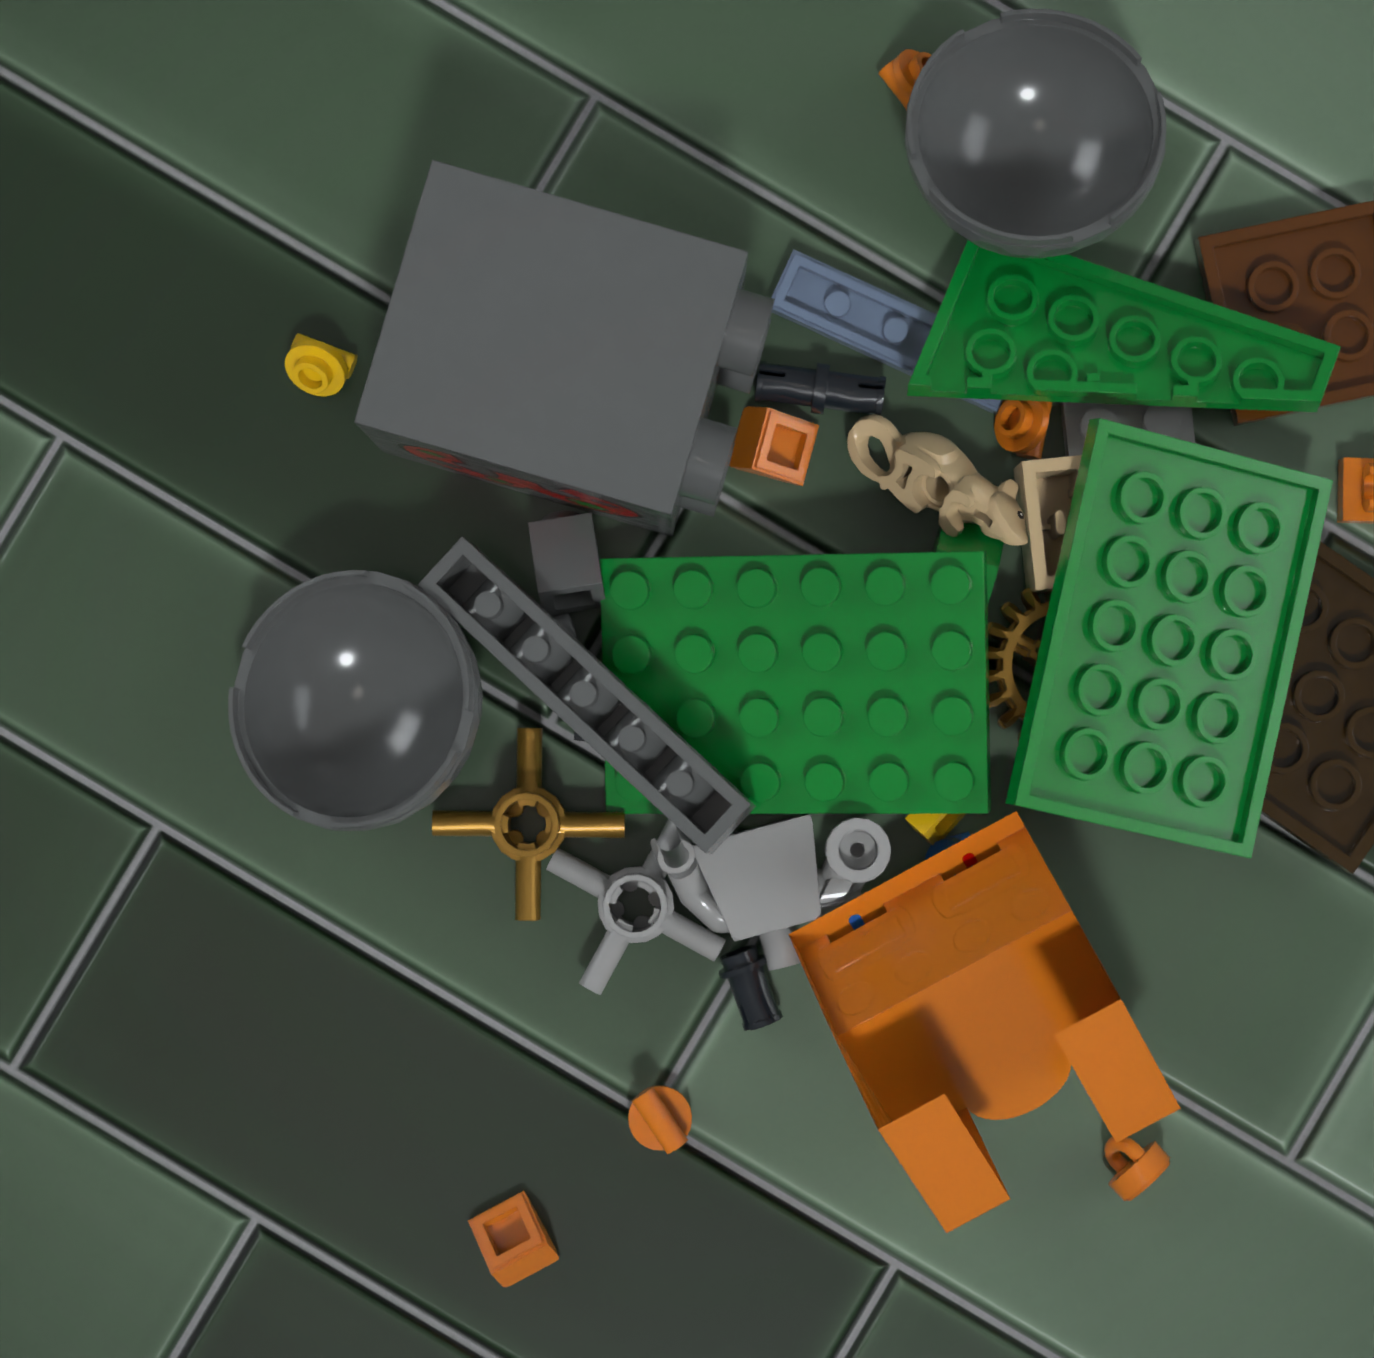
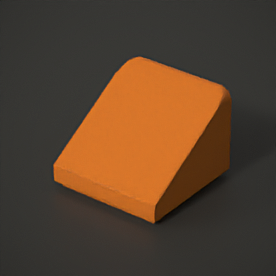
[729,406,819,486]
[468,1191,559,1287]

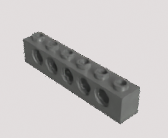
[418,536,756,854]

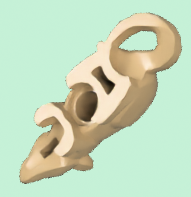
[847,414,1028,546]

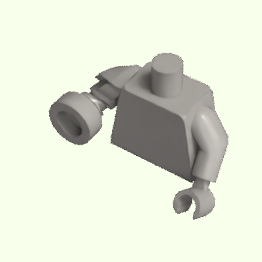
[650,814,891,971]

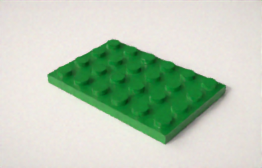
[1005,418,1333,859]
[600,551,991,814]

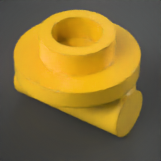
[285,333,358,397]

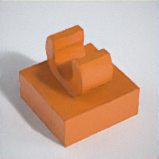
[1337,457,1374,524]

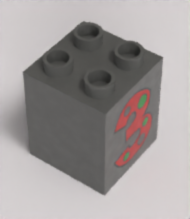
[354,160,775,537]

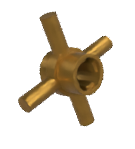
[432,728,625,921]

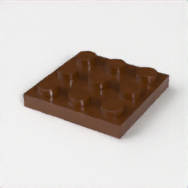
[1194,200,1374,426]

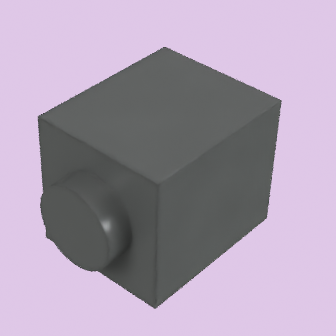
[528,510,605,616]

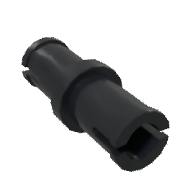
[755,360,886,416]

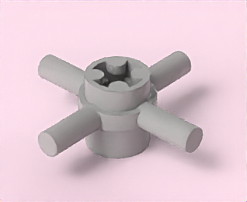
[546,819,726,995]

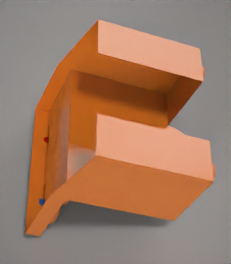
[789,811,1181,1233]

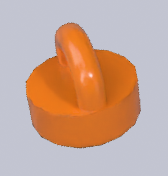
[1104,1137,1171,1201]

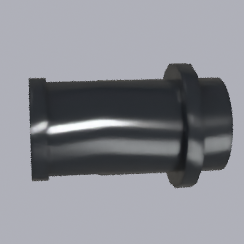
[719,945,783,1031]

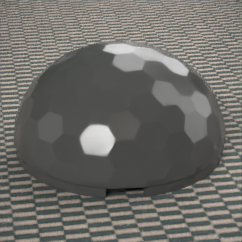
[905,9,1166,258]
[228,570,483,831]

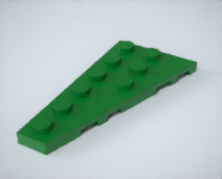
[907,240,1341,412]

